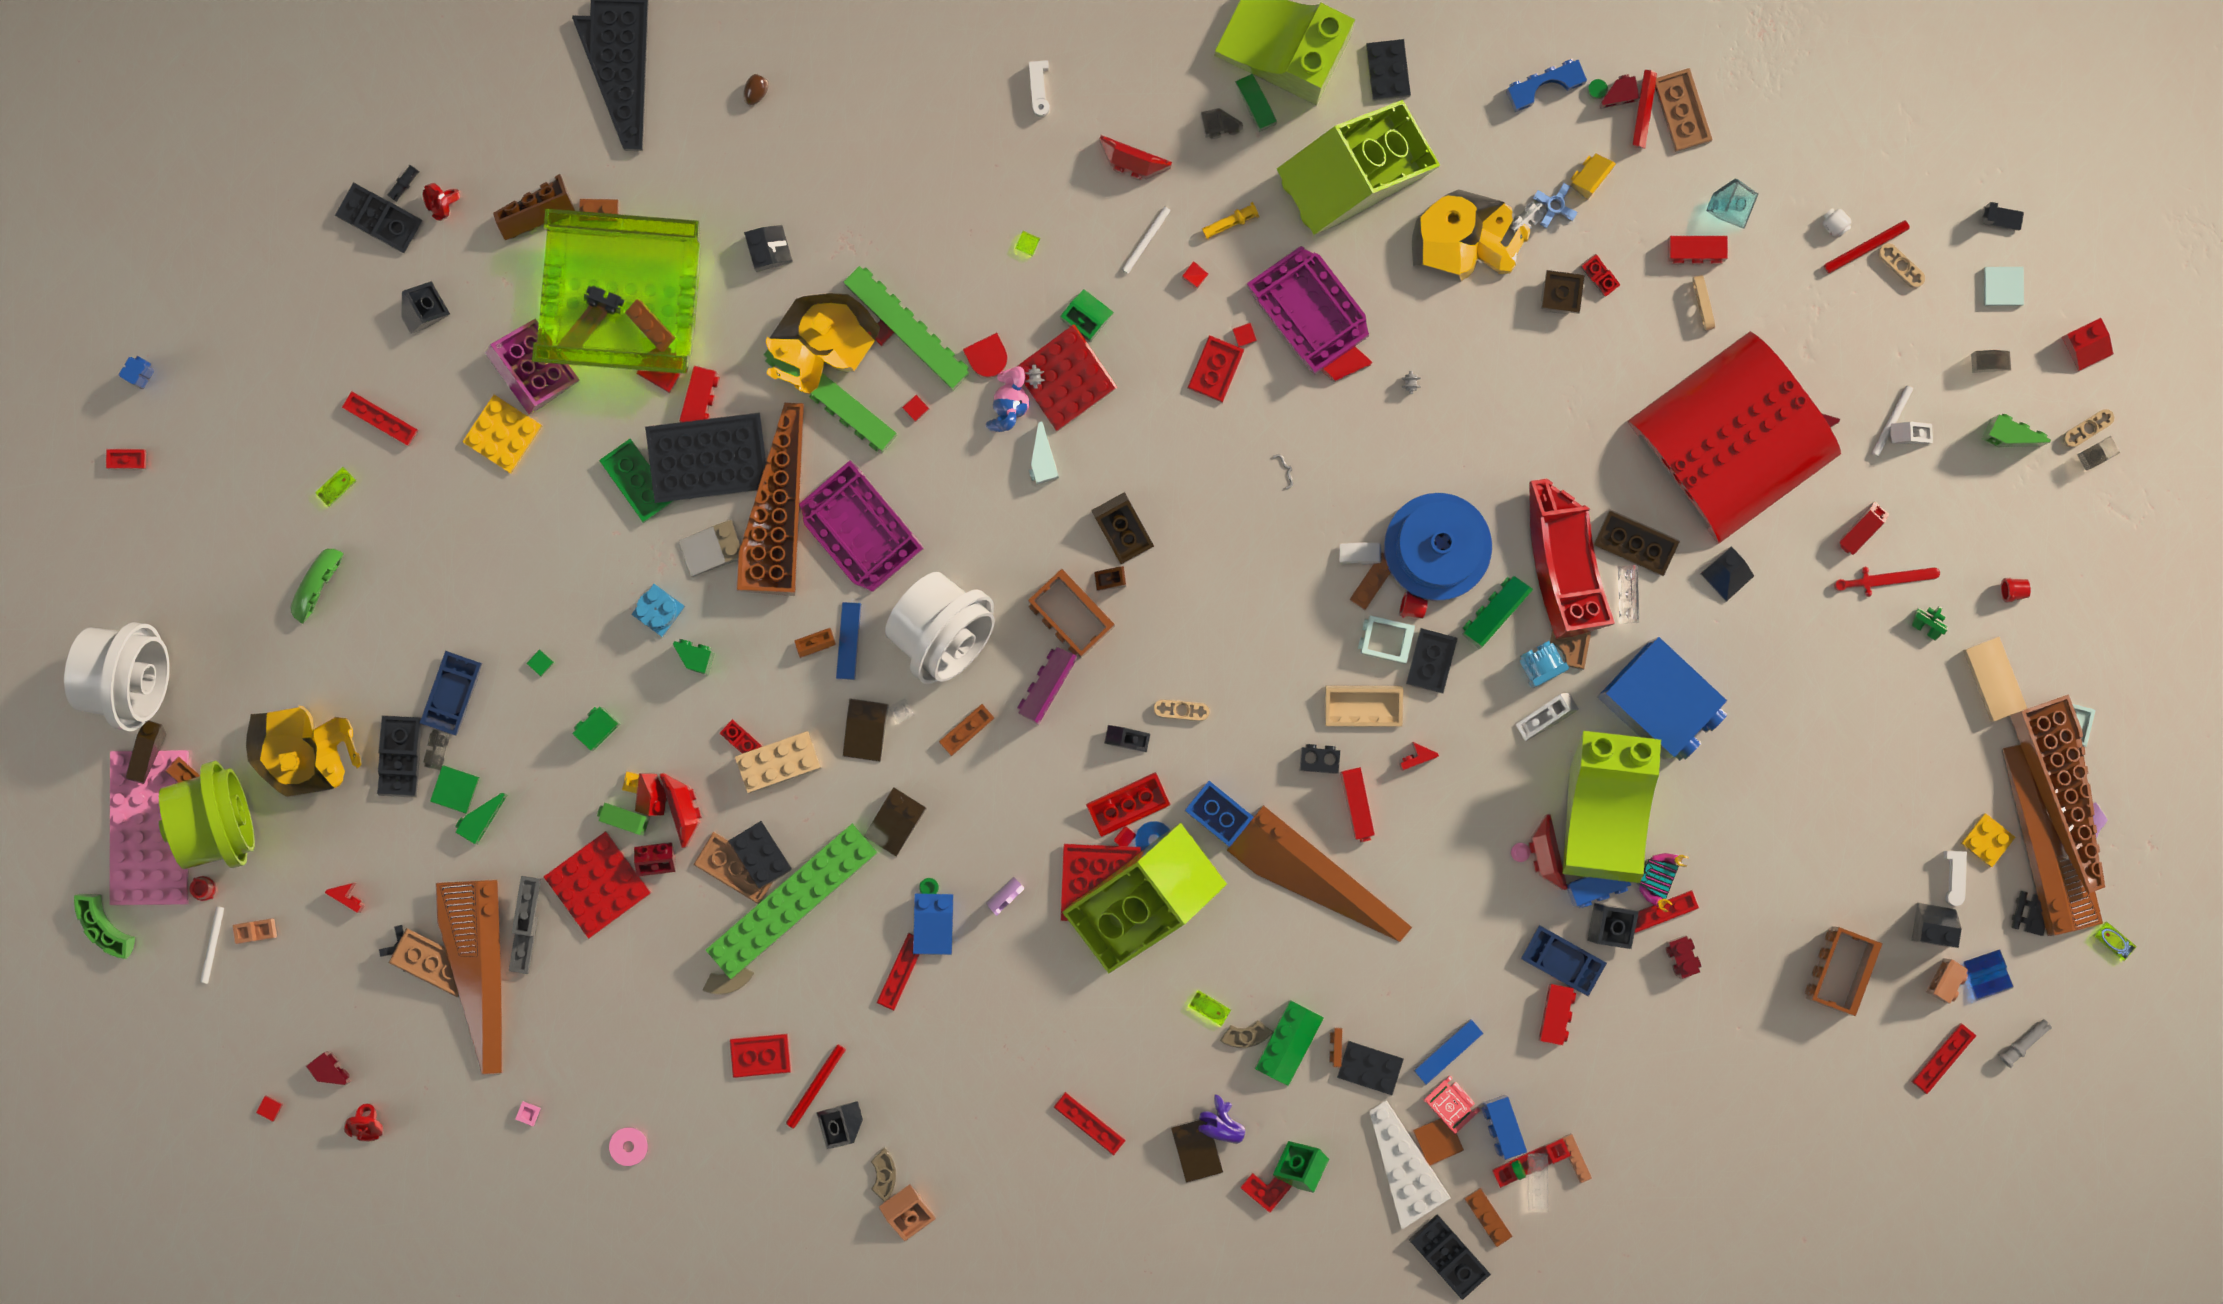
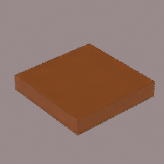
[1413,1118,1464,1166]

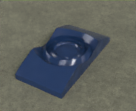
[420,651,482,736]
[1521,925,1607,997]

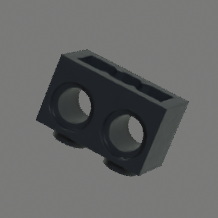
[1299,744,1340,774]

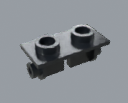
[584,286,625,314]

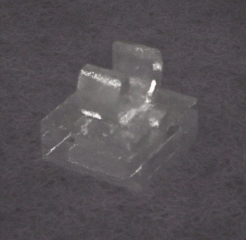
[888,698,914,724]

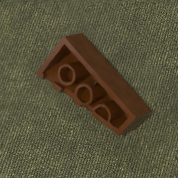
[493,174,575,240]

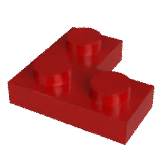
[1240,1173,1292,1213]

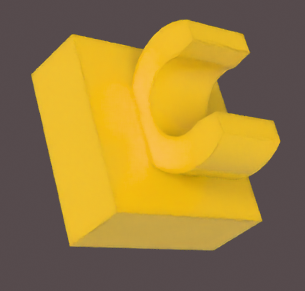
[622,771,639,794]

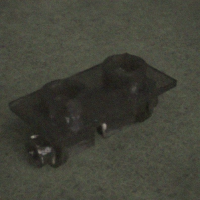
[423,729,449,770]

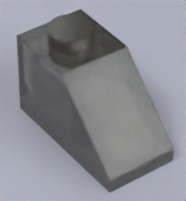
[1971,350,2011,373]
[2077,436,2120,471]

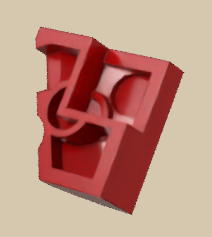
[1320,347,1372,382]

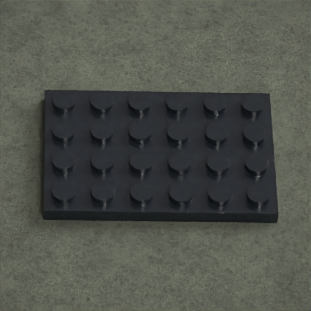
[645,412,766,503]

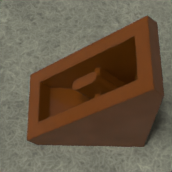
[1094,566,1126,591]

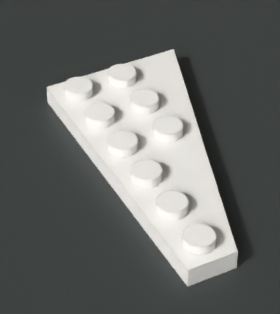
[1370,1100,1450,1229]

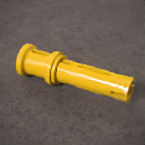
[1202,202,1260,239]

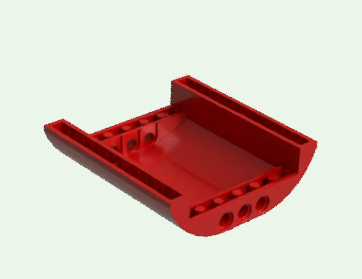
[1627,331,1841,544]

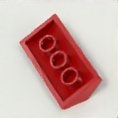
[1086,772,1170,837]

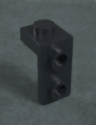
[1982,202,2024,231]

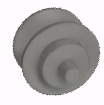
[1025,365,1045,388]
[1401,371,1421,394]

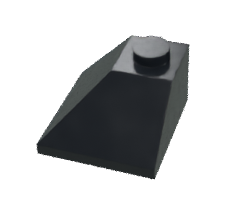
[401,281,450,334]
[1700,546,1754,602]
[816,1101,863,1149]

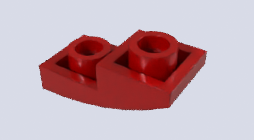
[1580,254,1620,297]
[720,719,762,754]

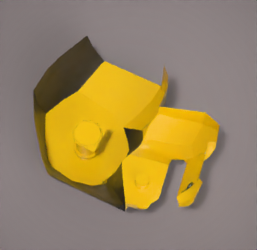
[1412,189,1530,281]
[766,293,880,394]
[246,705,362,797]

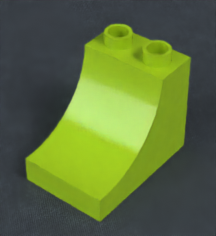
[1214,0,1355,106]
[1563,731,1661,883]
[1062,823,1227,974]

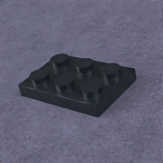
[1366,39,1411,101]
[1406,628,1458,694]
[728,821,792,890]
[1337,1041,1404,1095]

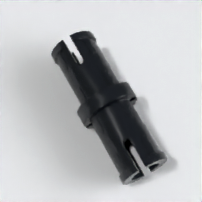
[387,164,419,202]

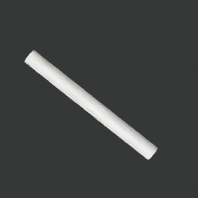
[1122,206,1171,273]
[1872,385,1913,457]
[200,907,224,984]

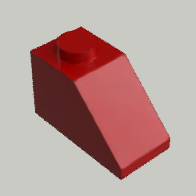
[635,773,666,816]

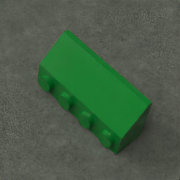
[1462,576,1533,649]
[1255,1000,1324,1086]

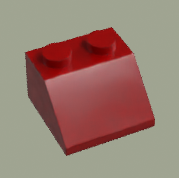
[2062,318,2114,371]

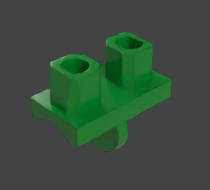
[1912,606,1948,641]

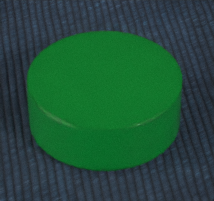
[1588,79,1608,99]
[919,878,939,894]
[1511,1160,1526,1180]

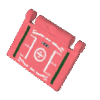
[1424,1075,1480,1134]

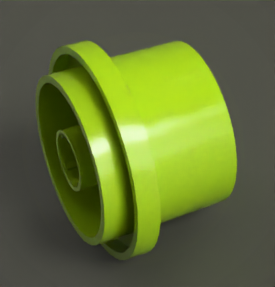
[159,761,255,869]

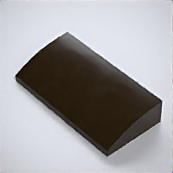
[1594,509,1680,576]

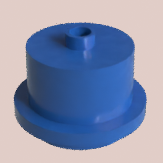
[1384,493,1492,601]

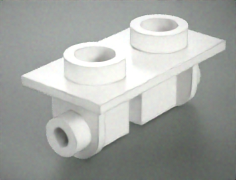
[1509,201,1546,234]

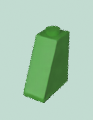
[597,803,650,836]

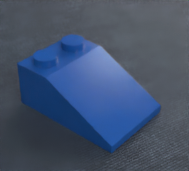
[913,894,953,955]

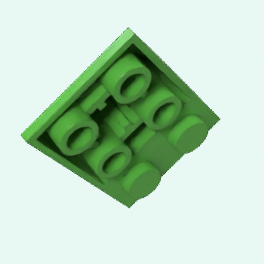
[1981,414,2051,447]

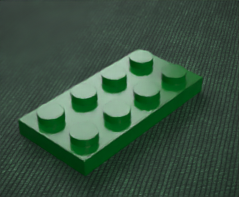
[599,438,674,523]

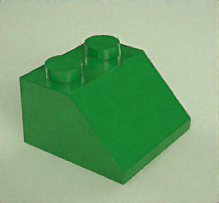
[1273,1141,1329,1193]

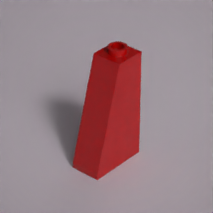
[1340,767,1375,843]

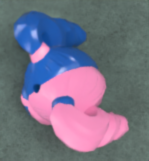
[986,367,1030,432]

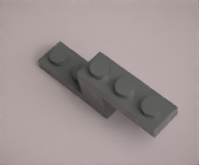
[509,876,541,974]

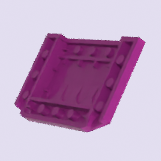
[1247,246,1369,374]
[799,460,924,592]

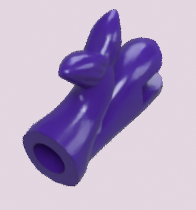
[1199,1094,1245,1144]

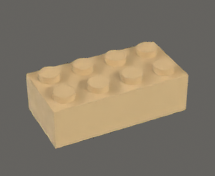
[735,731,821,794]

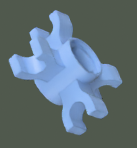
[1533,183,1578,228]

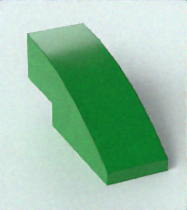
[1235,74,1277,132]

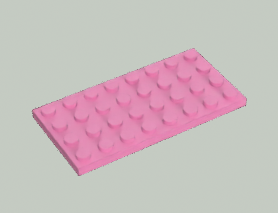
[110,750,189,905]

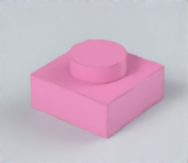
[515,1101,541,1126]

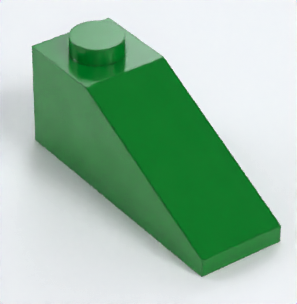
[455,793,508,844]

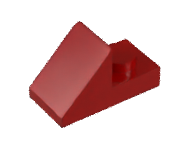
[1399,742,1439,770]
[325,883,365,913]

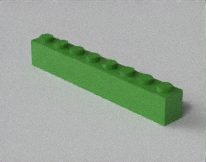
[843,266,969,391]
[763,349,897,452]

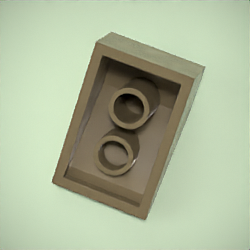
[679,520,741,577]

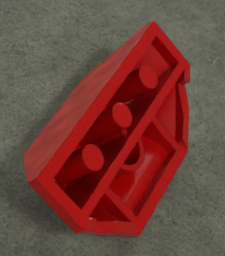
[1099,135,1172,180]
[660,773,702,848]
[1528,814,1568,890]

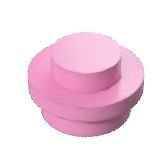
[1511,843,1530,862]

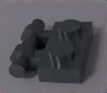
[2011,891,2045,936]

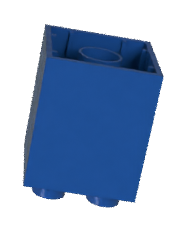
[1597,637,1727,761]

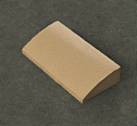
[1963,637,2027,722]
[1325,686,1403,726]

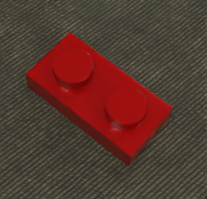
[106,449,146,469]

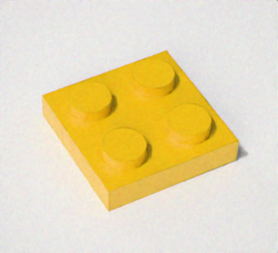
[1961,813,2016,867]

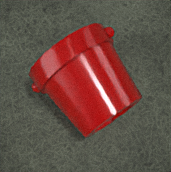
[2001,578,2031,603]
[1399,592,1428,619]
[189,876,216,901]

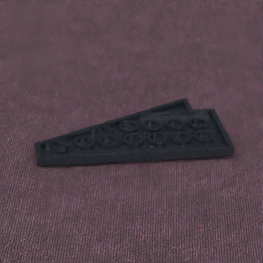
[572,0,649,151]

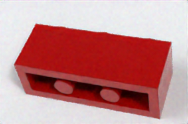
[1668,236,1728,265]
[679,366,720,422]
[1539,984,1576,1045]

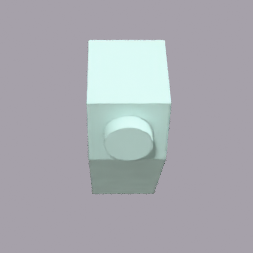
[1029,421,1059,484]

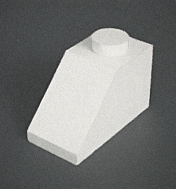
[1890,422,1933,444]

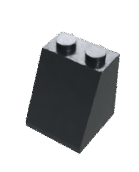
[1911,903,1962,948]

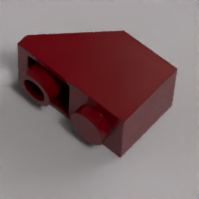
[306,1051,351,1085]

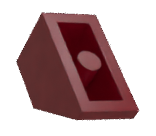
[1599,74,1640,109]

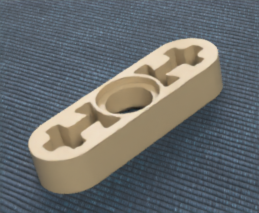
[1878,243,1925,288]
[1692,275,1715,331]
[2063,409,2114,448]
[1154,700,1210,721]

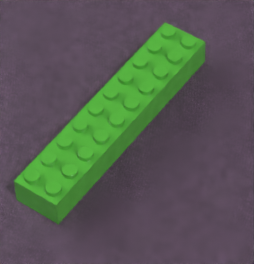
[706,823,878,979]

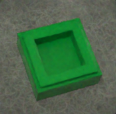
[526,649,554,677]

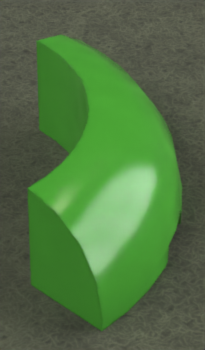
[290,549,344,624]
[74,894,135,959]

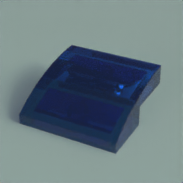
[1963,949,2014,1001]

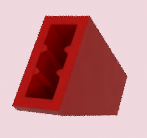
[1839,501,1889,555]

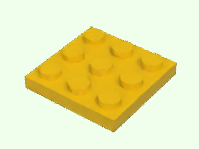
[462,394,542,473]

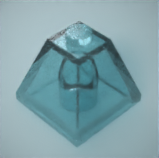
[1706,179,1758,229]

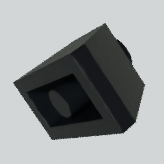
[1104,725,1150,752]

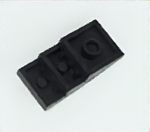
[334,182,423,253]
[377,716,421,797]
[1409,1214,1491,1300]

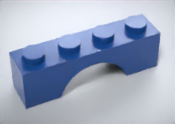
[1506,59,1587,112]

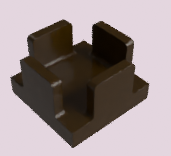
[1541,270,1585,315]

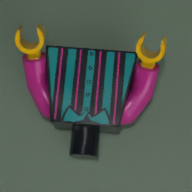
[1637,853,1689,912]

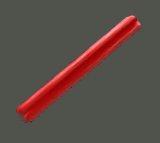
[1824,220,1910,273]
[786,1044,846,1129]

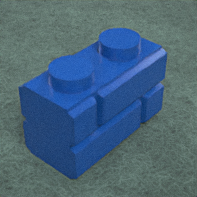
[119,356,154,389]

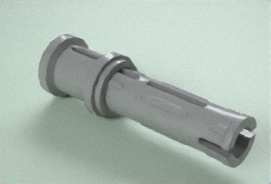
[1999,1019,2052,1068]

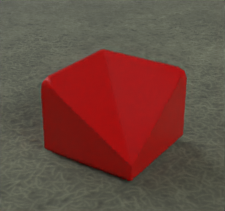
[1182,261,1209,289]

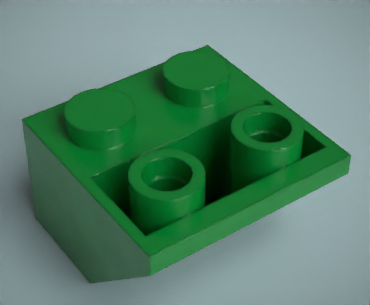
[1060,289,1114,343]
[673,639,715,675]
[572,707,620,751]

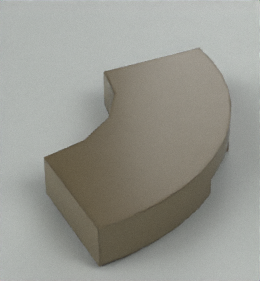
[703,968,754,994]
[1220,1020,1273,1048]
[871,1147,896,1202]

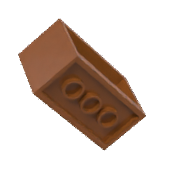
[1028,569,1115,658]
[1805,927,1883,1016]

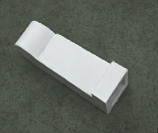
[1029,60,1050,117]
[1944,851,1967,906]

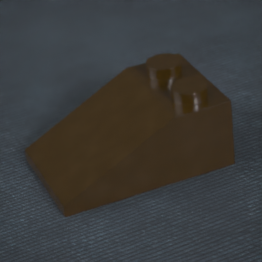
[1091,492,1154,564]
[843,699,889,762]
[864,787,927,857]
[1171,1119,1223,1183]

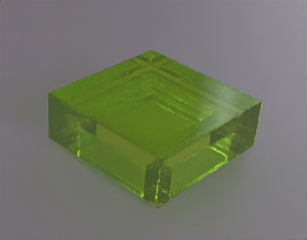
[1015,231,1040,257]

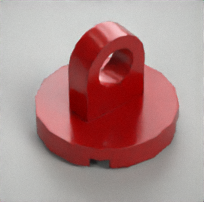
[422,183,460,221]
[344,1104,383,1142]

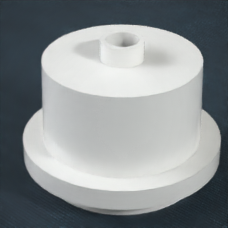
[885,572,995,684]
[64,622,169,731]

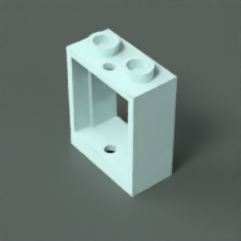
[1358,615,1415,664]

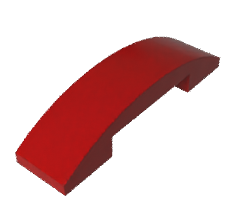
[1492,1138,1571,1188]

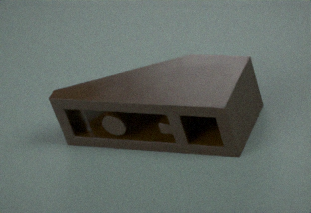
[125,721,167,784]

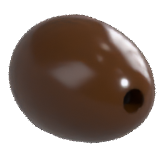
[743,74,769,106]

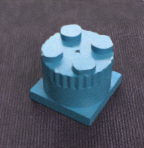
[631,584,685,637]
[1519,641,1569,688]

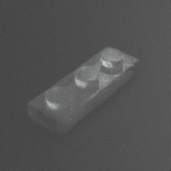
[1618,565,1639,624]
[1528,1153,1549,1212]

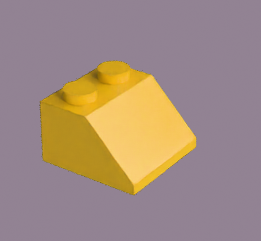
[1570,153,1616,200]

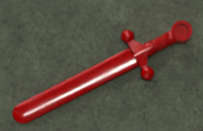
[1834,567,1940,597]

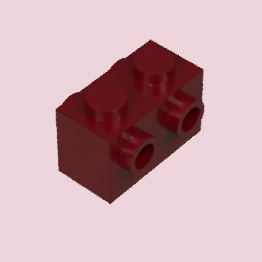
[634,842,676,877]
[1665,936,1702,979]

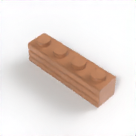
[1560,1134,1592,1183]

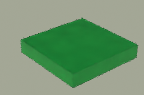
[430,765,480,814]

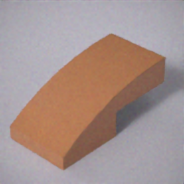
[233,918,277,944]

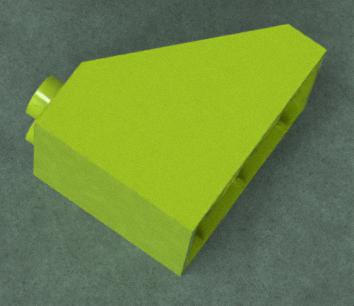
[1276,100,1440,235]

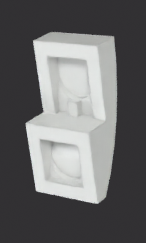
[1340,543,1381,565]

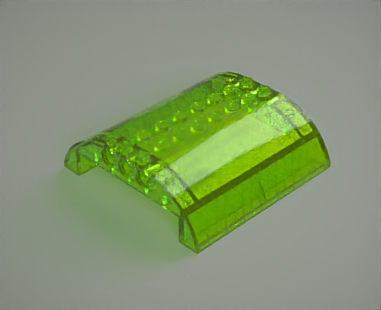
[532,209,701,374]

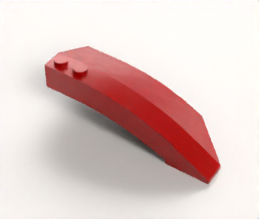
[1529,479,1615,639]

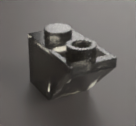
[1200,108,1243,139]

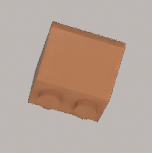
[1926,958,1968,1004]
[879,1184,936,1241]

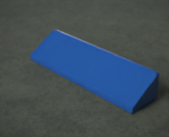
[836,602,862,680]
[1413,1019,1484,1085]

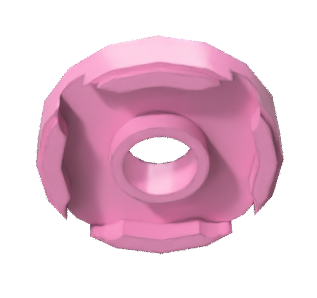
[609,1127,648,1166]

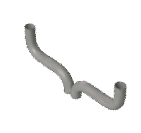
[1273,454,1293,489]

